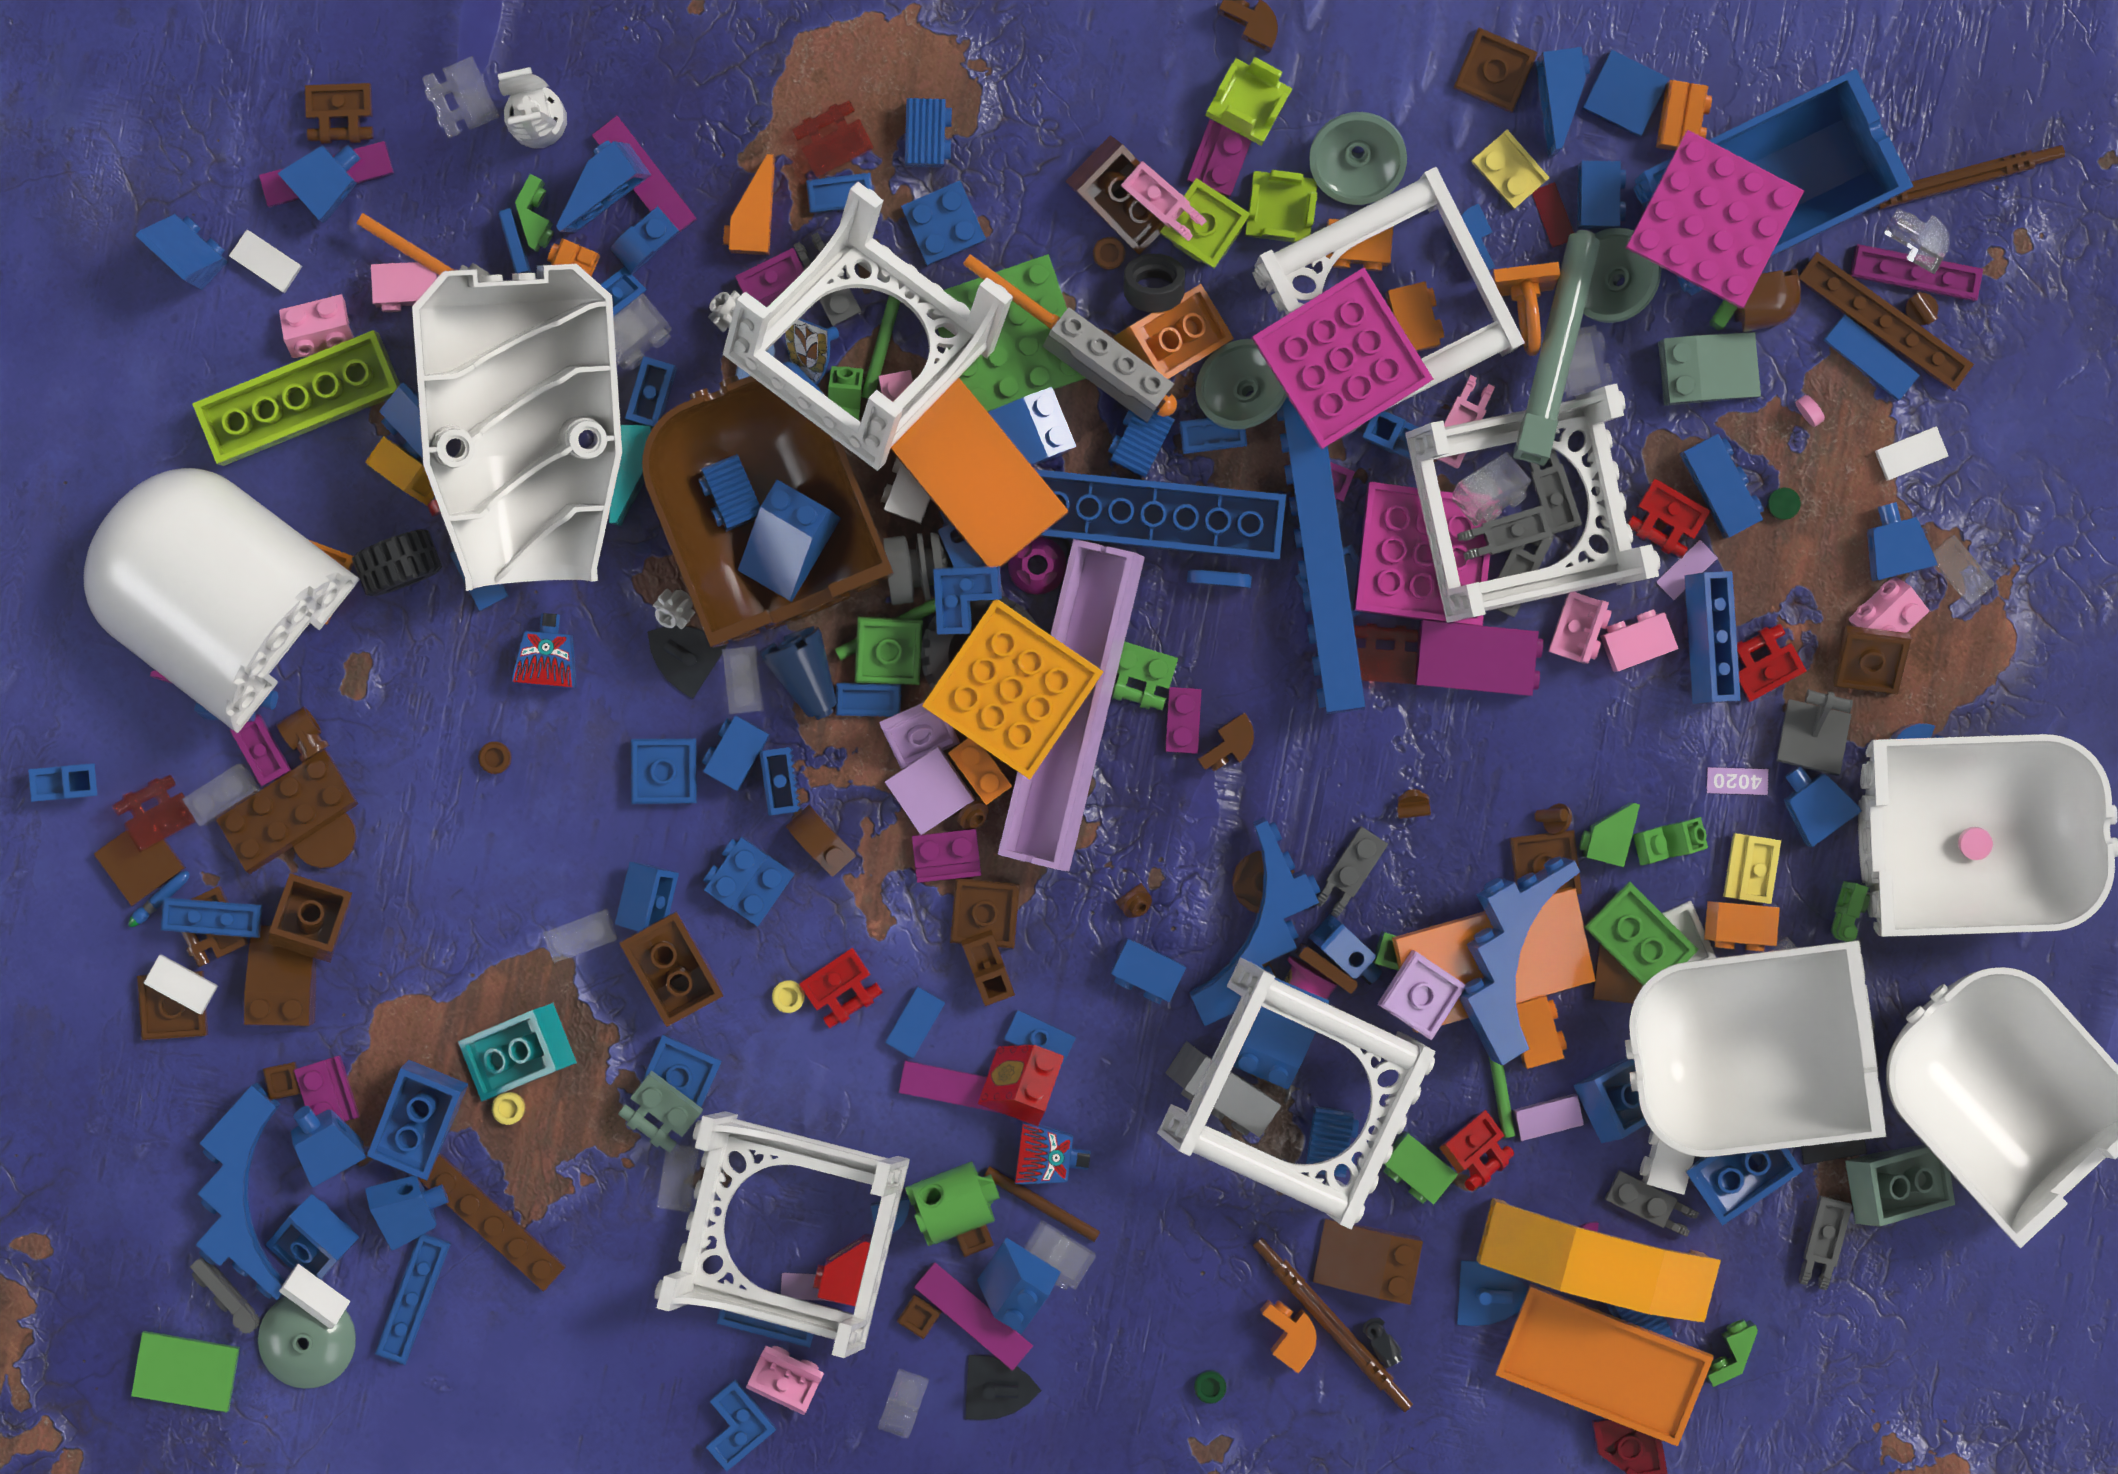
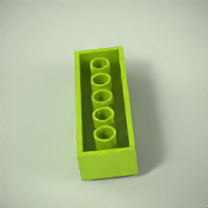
[192,330,400,466]

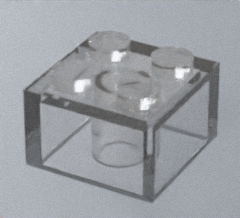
[613,293,673,370]

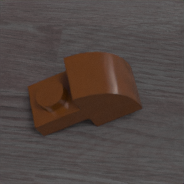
[1218,0,1278,53]
[1197,712,1254,771]
[786,804,856,877]
[961,930,1015,1006]

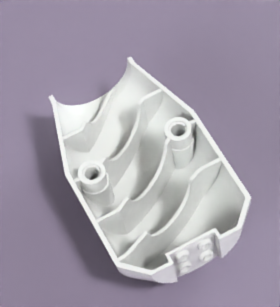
[412,264,622,591]

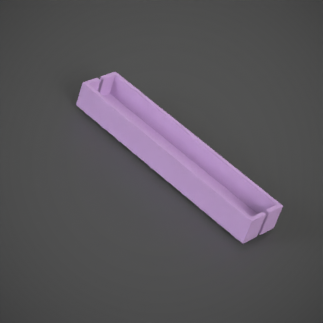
[998,539,1145,871]

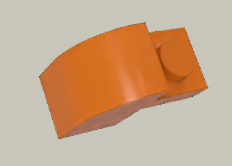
[1261,1300,1317,1374]

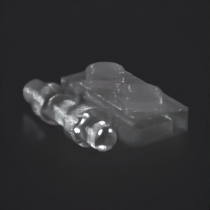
[422,56,500,138]

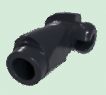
[1363,1318,1403,1368]

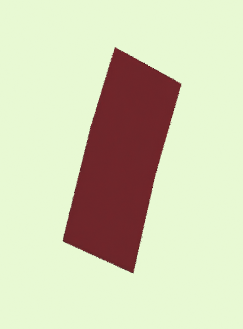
[1532,182,1574,248]

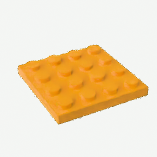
[922,600,1104,780]

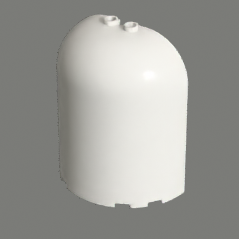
[84,468,360,733]
[1858,734,2118,937]
[1625,940,1886,1157]
[1886,967,2118,1248]

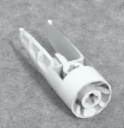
[498,67,567,148]

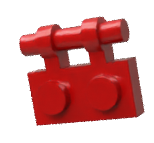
[1627,479,1710,559]
[1737,623,1807,702]
[799,947,883,1028]
[1439,1110,1514,1191]

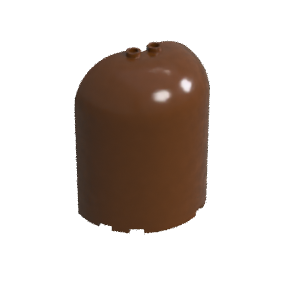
[642,376,894,647]

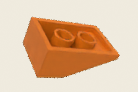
[1113,284,1234,379]

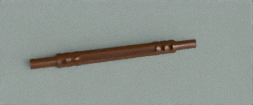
[1874,145,2065,210]
[1252,1237,1413,1412]

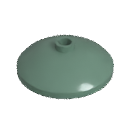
[1310,112,1407,205]
[1583,228,1661,323]
[1196,339,1287,429]
[258,1296,356,1389]

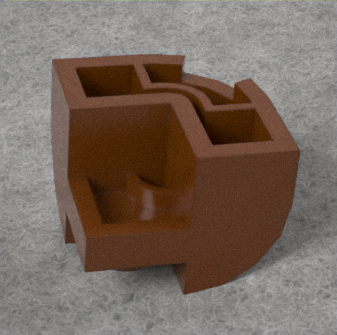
[1734,268,1801,332]

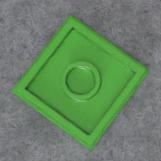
[854,617,923,685]

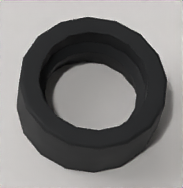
[1124,254,1185,312]

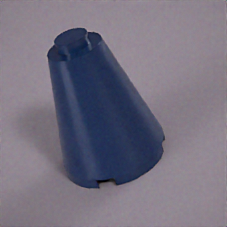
[760,626,837,720]

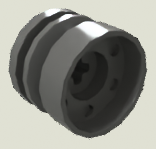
[883,531,948,605]

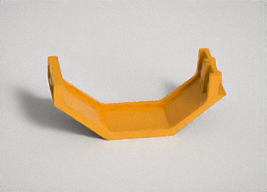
[1476,1198,1721,1323]

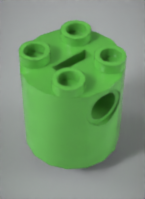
[905,1161,1000,1246]

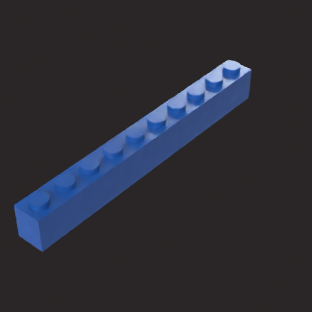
[1276,396,1366,715]

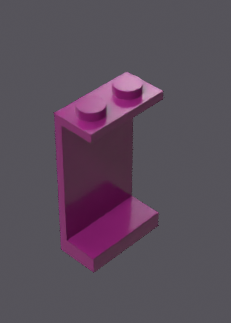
[1414,620,1543,696]

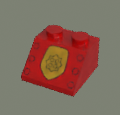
[977,1045,1064,1127]
[813,1234,872,1306]

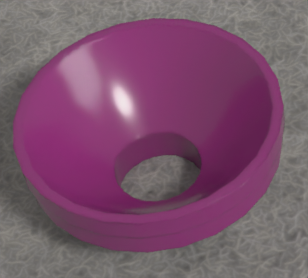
[1008,537,1067,595]

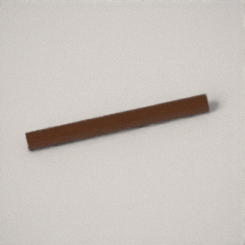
[983,1166,1100,1242]

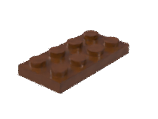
[216,749,359,874]

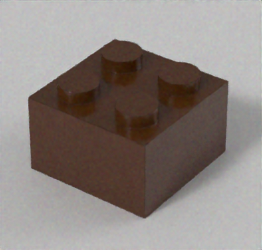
[268,873,352,963]

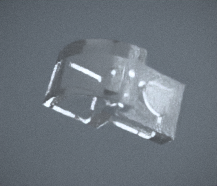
[1884,208,1950,274]
[877,1369,929,1439]

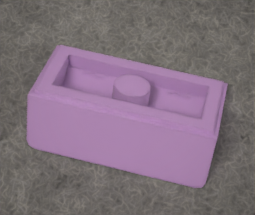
[1513,1094,1584,1141]

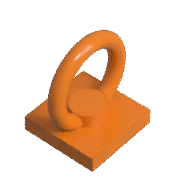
[1491,262,1560,356]

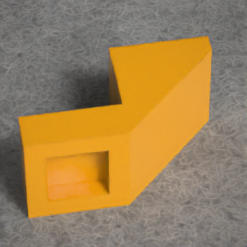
[365,436,435,506]

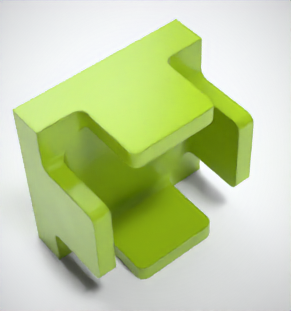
[1205,57,1292,146]
[1245,170,1317,243]
[1160,178,1250,269]

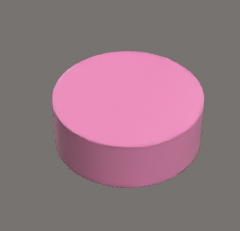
[1795,395,1825,427]
[1958,827,1993,860]

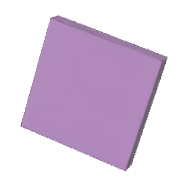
[879,703,960,769]
[885,746,975,835]
[1377,950,1465,1040]

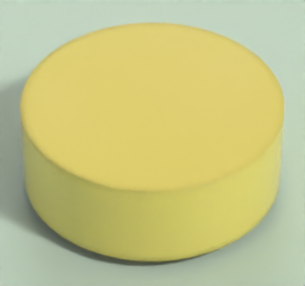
[772,980,805,1013]
[492,1092,525,1125]

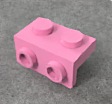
[279,294,354,358]
[1849,576,1929,633]
[1548,592,1611,664]
[746,1346,824,1415]

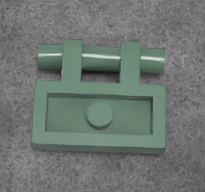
[618,1070,703,1153]

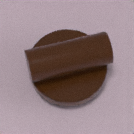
[1905,291,1938,326]
[1397,789,1431,819]
[952,794,989,830]
[1535,803,1572,835]
[1115,883,1152,918]

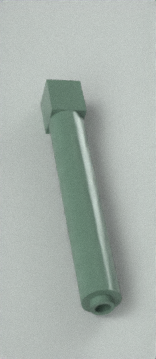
[1513,230,1600,466]

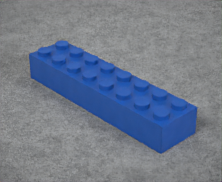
[1035,469,1286,561]

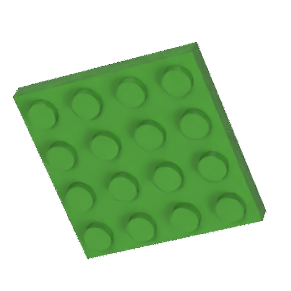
[937,254,1086,412]

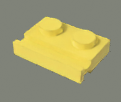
[1471,129,1550,210]
[1723,833,1781,904]

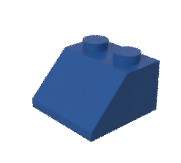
[379,382,449,459]
[266,1194,359,1280]
[977,1238,1061,1334]

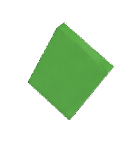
[1584,881,1699,986]
[131,1331,240,1412]

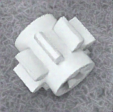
[708,291,740,332]
[653,588,695,629]

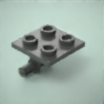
[1776,689,1853,776]

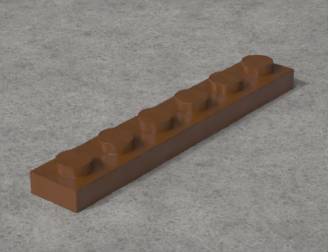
[1799,252,1974,391]
[416,1153,566,1292]

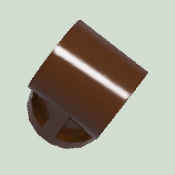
[276,706,330,763]

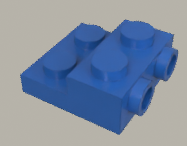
[703,837,795,927]

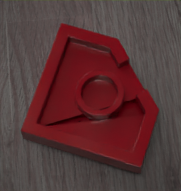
[1592,1418,1668,1474]

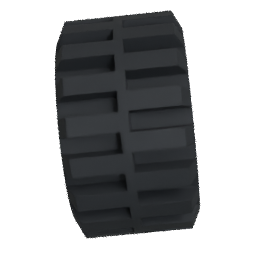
[352,529,442,596]

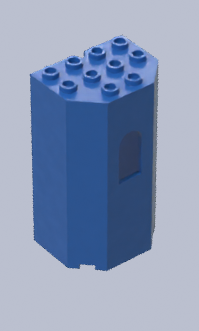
[1634,69,1913,296]

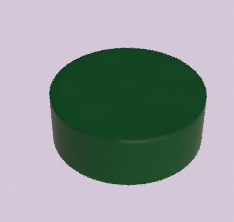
[1767,487,1801,520]
[1194,1370,1226,1404]

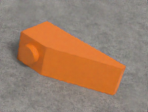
[723,154,775,255]

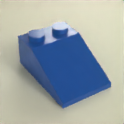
[1535,47,1590,157]
[556,140,651,233]
[135,214,228,290]
[988,387,1076,466]
[738,480,841,602]
[1233,978,1329,1090]
[1573,1057,1647,1143]
[367,1060,468,1180]
[1685,1148,1803,1226]

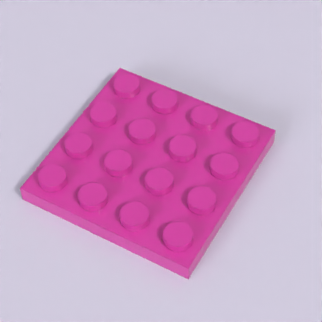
[1625,130,1804,309]
[1252,268,1434,450]
[1353,482,1496,626]

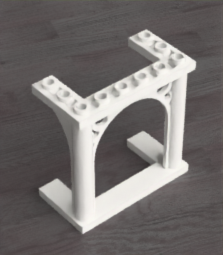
[1252,167,1525,438]
[723,182,1013,471]
[1405,384,1660,623]
[1157,957,1436,1230]
[655,1111,910,1358]

